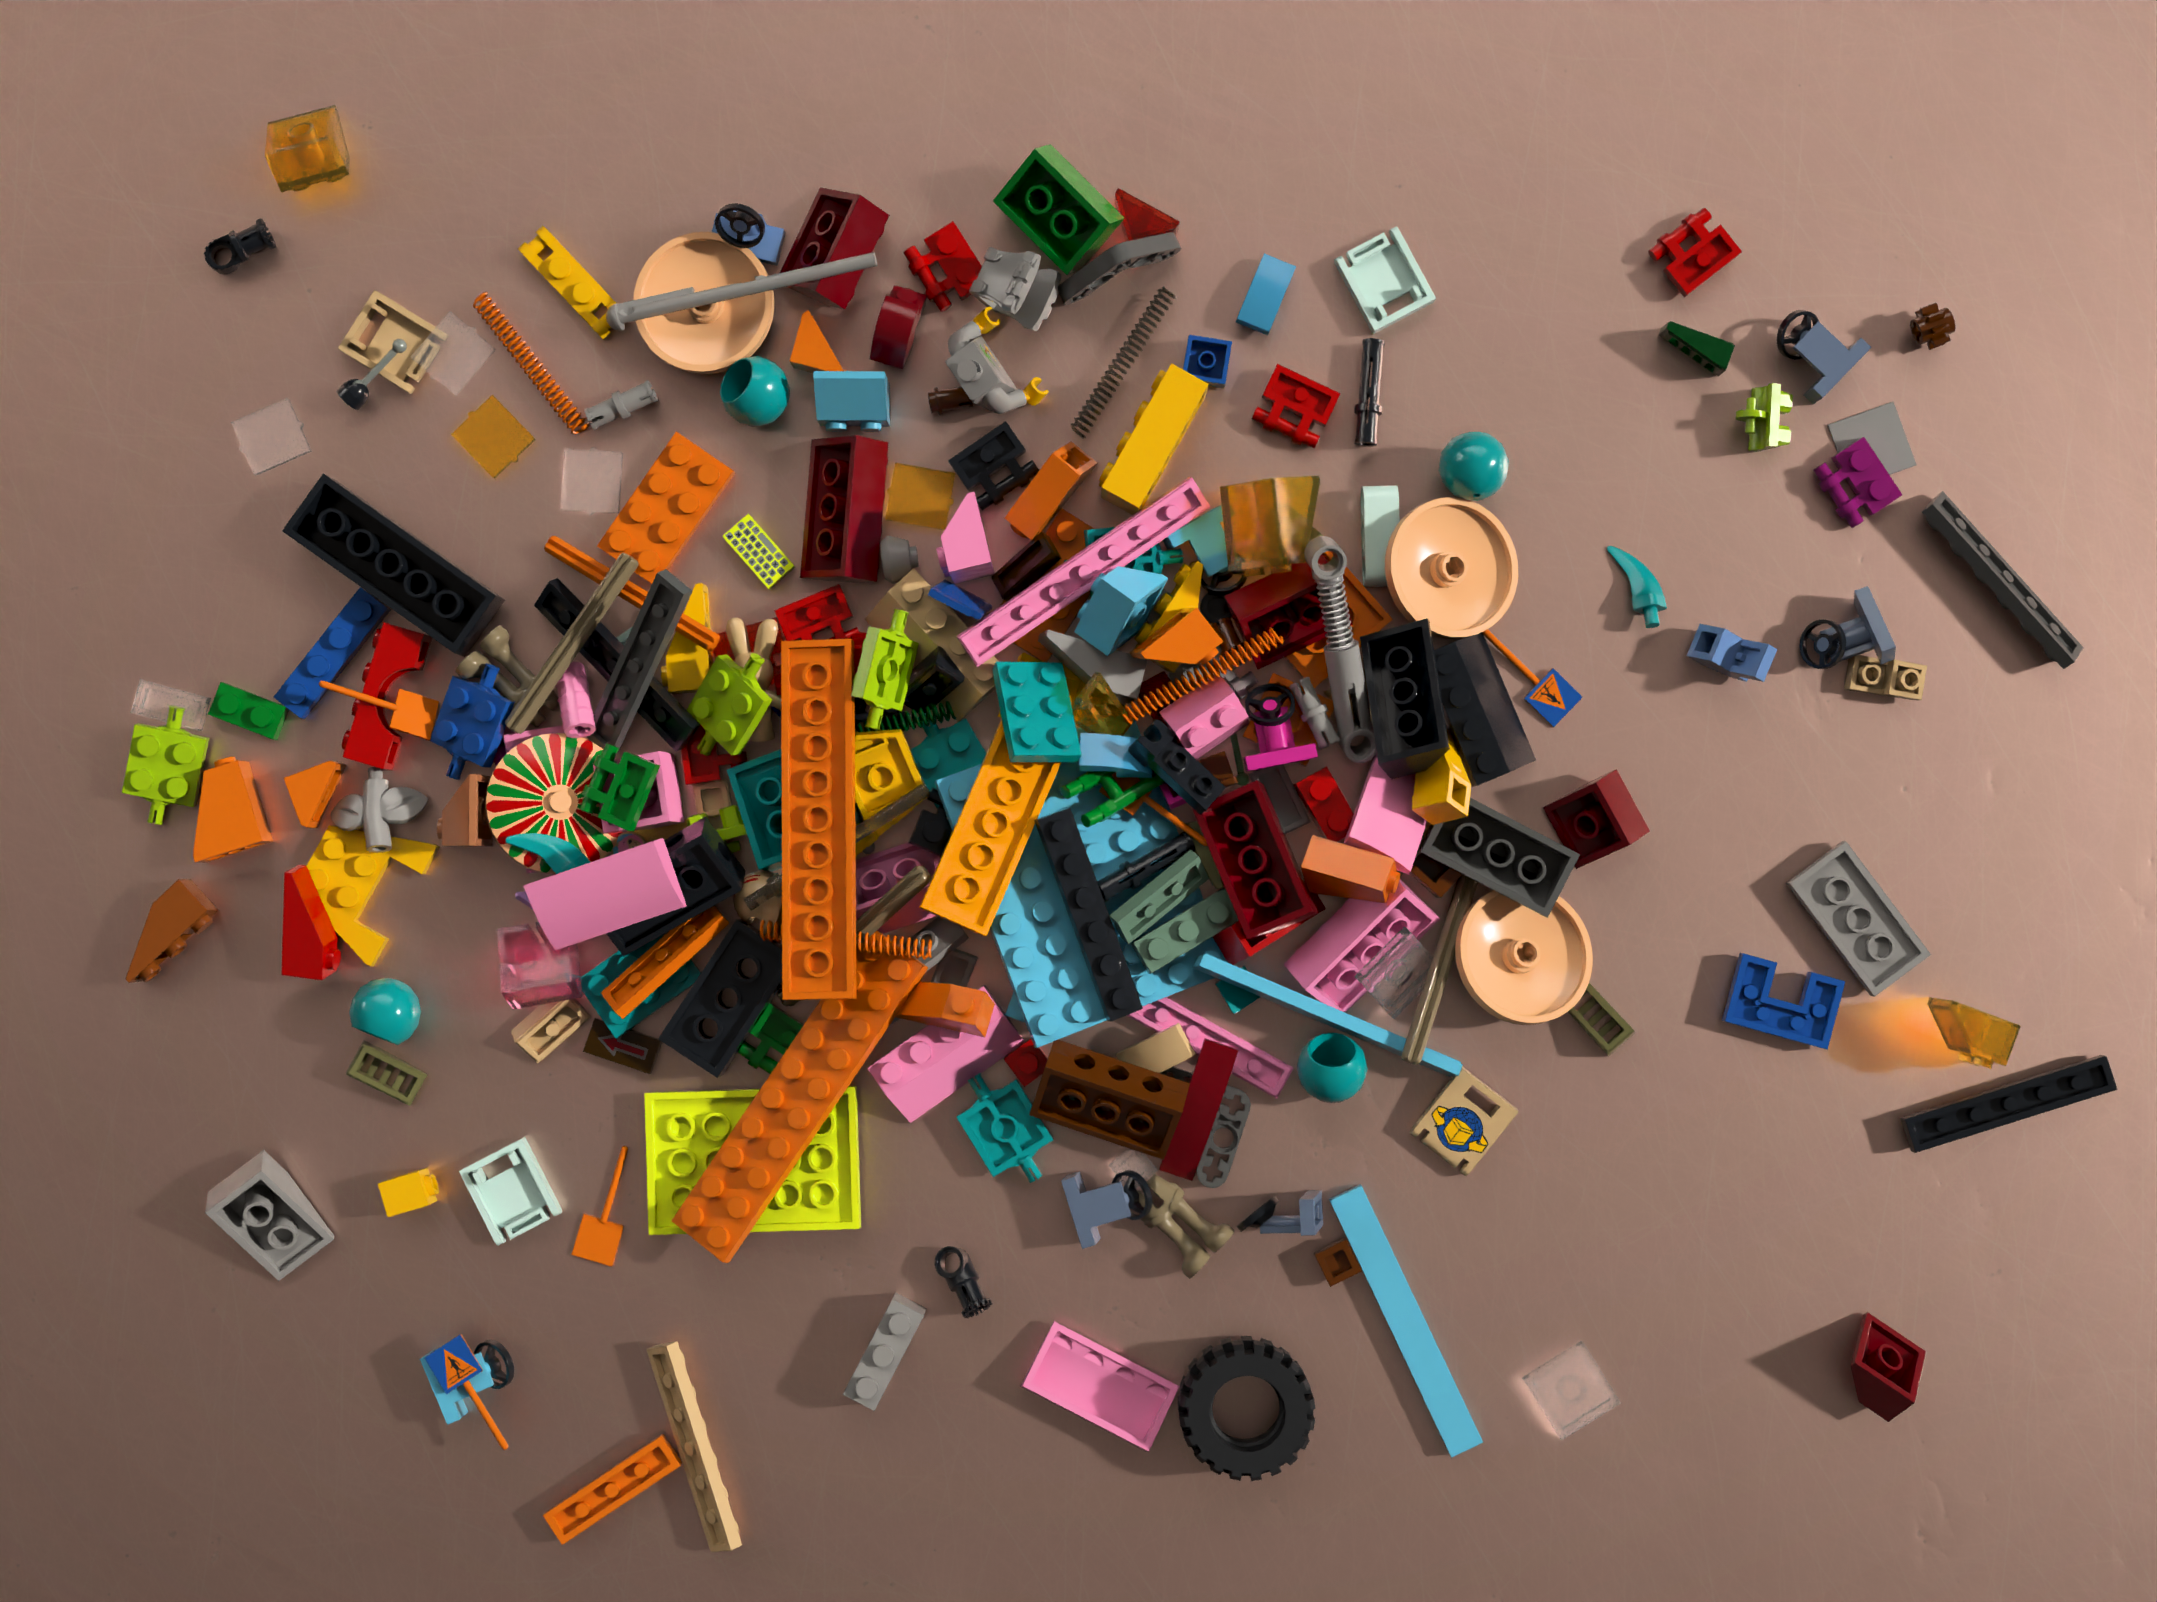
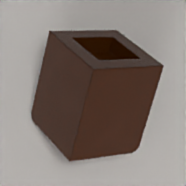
[1198,751,1238,788]
[1409,852,1462,898]

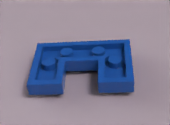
[1722,953,1846,1050]

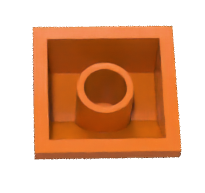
[1130,607,1223,665]

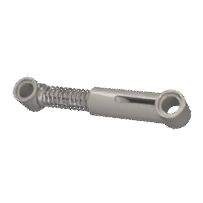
[1304,536,1377,763]

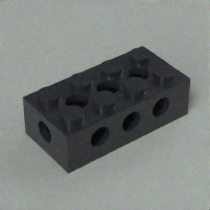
[606,817,746,956]
[658,919,782,1078]

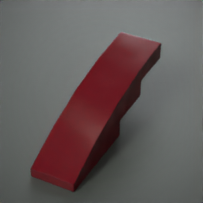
[1159,1038,1239,1181]

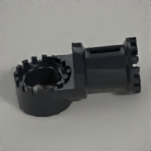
[204,218,276,274]
[934,1246,992,1318]

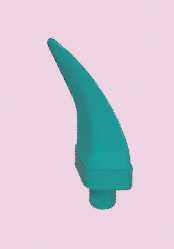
[1607,546,1667,628]
[505,833,590,874]

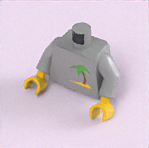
[945,306,1049,414]

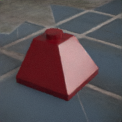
[1851,1312,1926,1422]

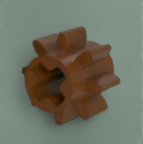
[1910,303,1956,350]

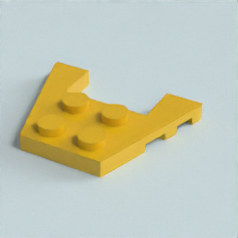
[855,729,929,856]
[306,825,440,967]

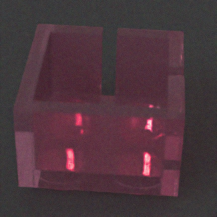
[497,922,582,1010]

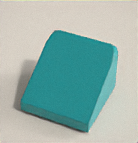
[1215,965,1260,1014]

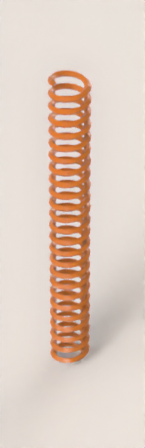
[473,292,590,434]
[1122,628,1284,724]
[760,919,932,960]

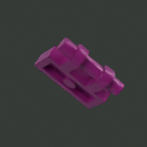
[1813,437,1902,528]

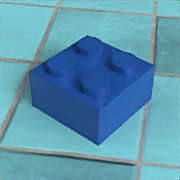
[1183,335,1232,389]

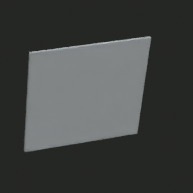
[1828,402,1916,488]

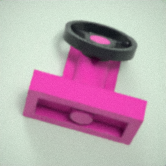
[1243,684,1318,772]

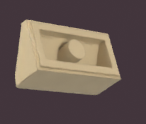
[511,986,591,1063]

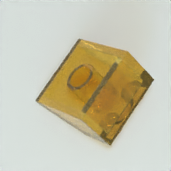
[265,105,350,192]
[1927,997,2021,1069]

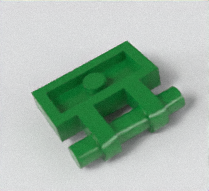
[580,743,660,831]
[738,1003,804,1074]

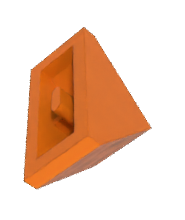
[790,310,844,373]
[284,760,346,828]

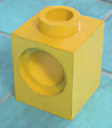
[378,1167,439,1217]

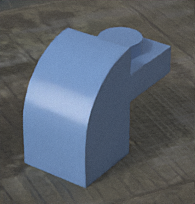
[1686,624,1777,682]

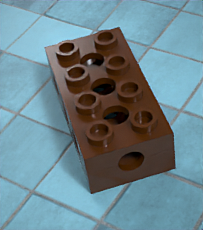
[1029,1040,1190,1160]

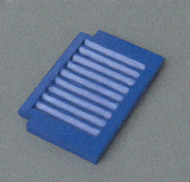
[928,580,992,619]

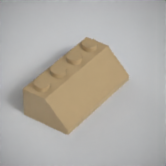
[865,568,999,722]

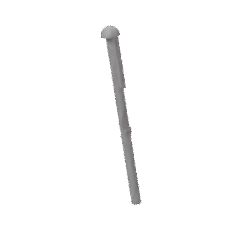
[606,252,878,331]

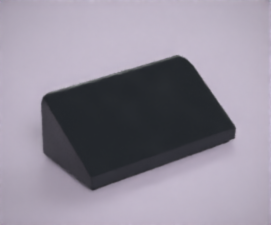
[904,646,965,714]

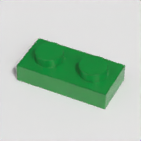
[208,682,289,740]

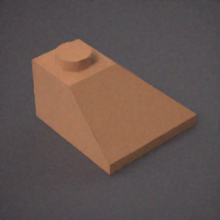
[437,774,493,847]

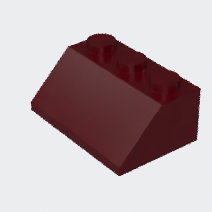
[780,187,890,310]
[1224,554,1353,670]

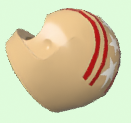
[733,870,782,938]

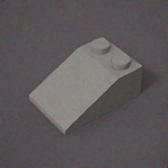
[205,1150,334,1281]

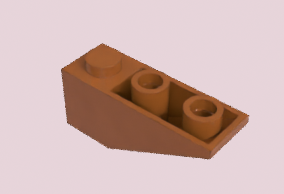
[125,879,219,983]

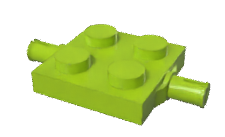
[851,609,919,730]
[687,653,772,756]
[122,705,209,825]

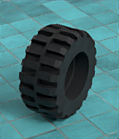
[1178,1336,1315,1481]

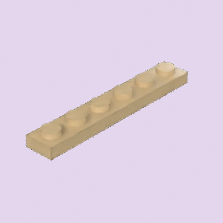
[646,1341,742,1552]

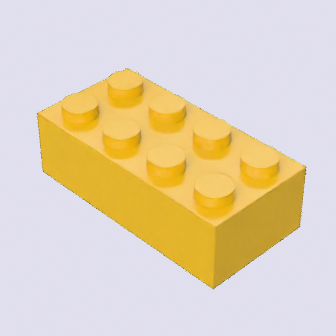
[1099,363,1209,515]

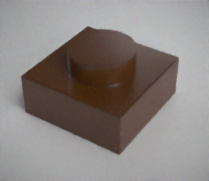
[1314,1238,1362,1287]

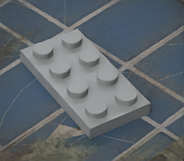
[1786,841,1931,997]

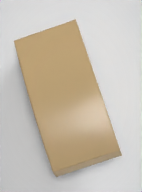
[1844,655,1927,701]
[1115,1023,1196,1073]

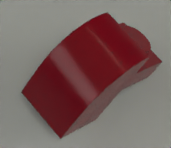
[870,285,927,369]

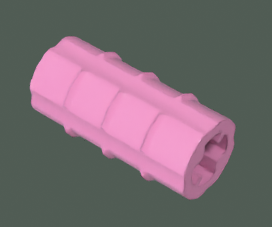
[556,662,596,738]

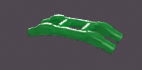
[1061,771,1166,828]

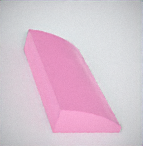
[1344,753,1427,875]
[523,838,687,950]
[1020,1321,1180,1452]

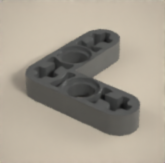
[1058,232,1182,305]
[1160,1066,1251,1188]

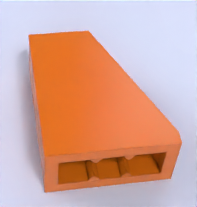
[1004,441,1098,540]
[193,756,273,863]
[1301,835,1400,903]

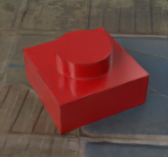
[1004,1038,1048,1087]

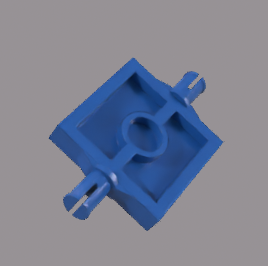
[429,663,515,780]

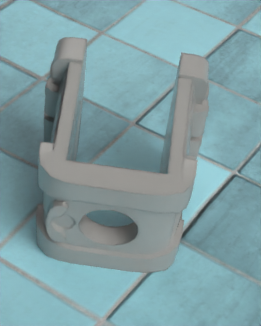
[969,247,1061,331]

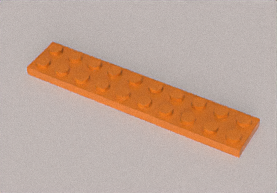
[781,639,857,1000]
[671,930,929,1263]

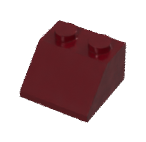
[1543,769,1650,869]

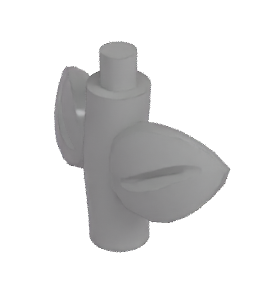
[331,767,428,853]

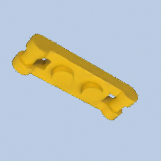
[517,225,616,340]

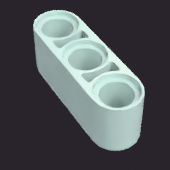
[1360,485,1400,587]

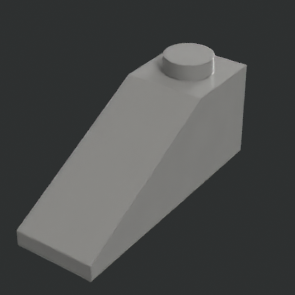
[1038,630,1147,706]

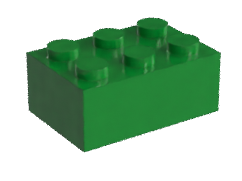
[993,144,1125,275]

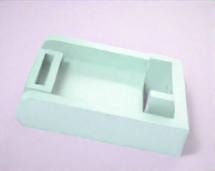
[1334,226,1436,334]
[459,1137,562,1246]

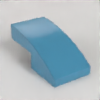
[1236,253,1296,335]
[1079,733,1152,778]

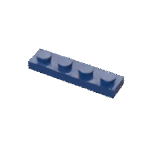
[274,587,391,719]

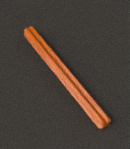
[544,536,720,651]

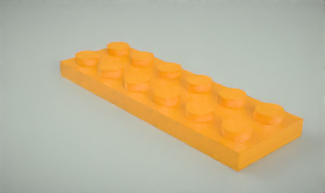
[919,719,1062,937]

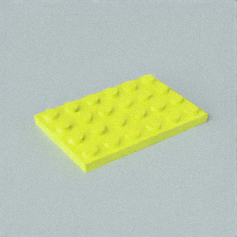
[644,1086,861,1235]

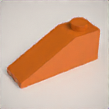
[896,982,995,1037]

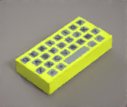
[722,513,795,590]

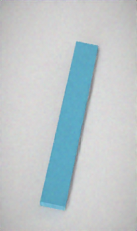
[1193,954,1463,1077]
[1329,1184,1483,1458]

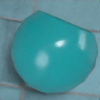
[720,356,790,427]
[1438,432,1509,501]
[349,977,421,1045]
[1297,1032,1368,1103]

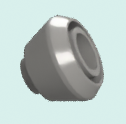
[881,536,919,584]

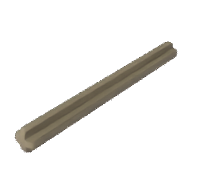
[505,553,638,734]
[778,866,932,1007]
[1401,874,1478,1065]

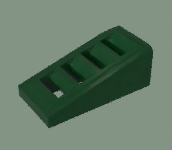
[1659,321,1735,376]

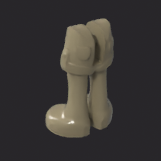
[455,625,559,727]
[1138,1174,1235,1279]

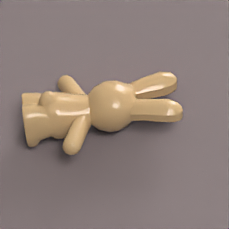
[726,618,781,742]

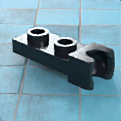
[1128,719,1226,815]

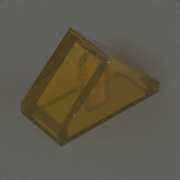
[1072,672,1133,736]

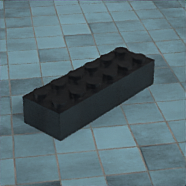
[282,473,505,657]

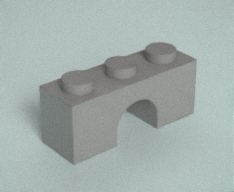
[843,1292,927,1411]

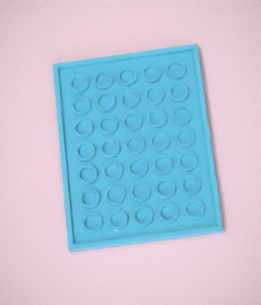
[934,709,1228,1048]

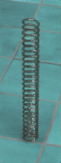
[1070,286,1176,439]

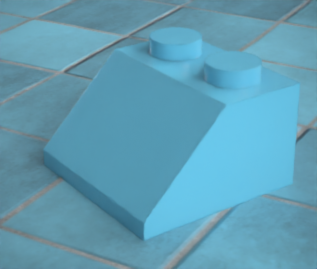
[813,371,890,432]
[1074,566,1168,656]

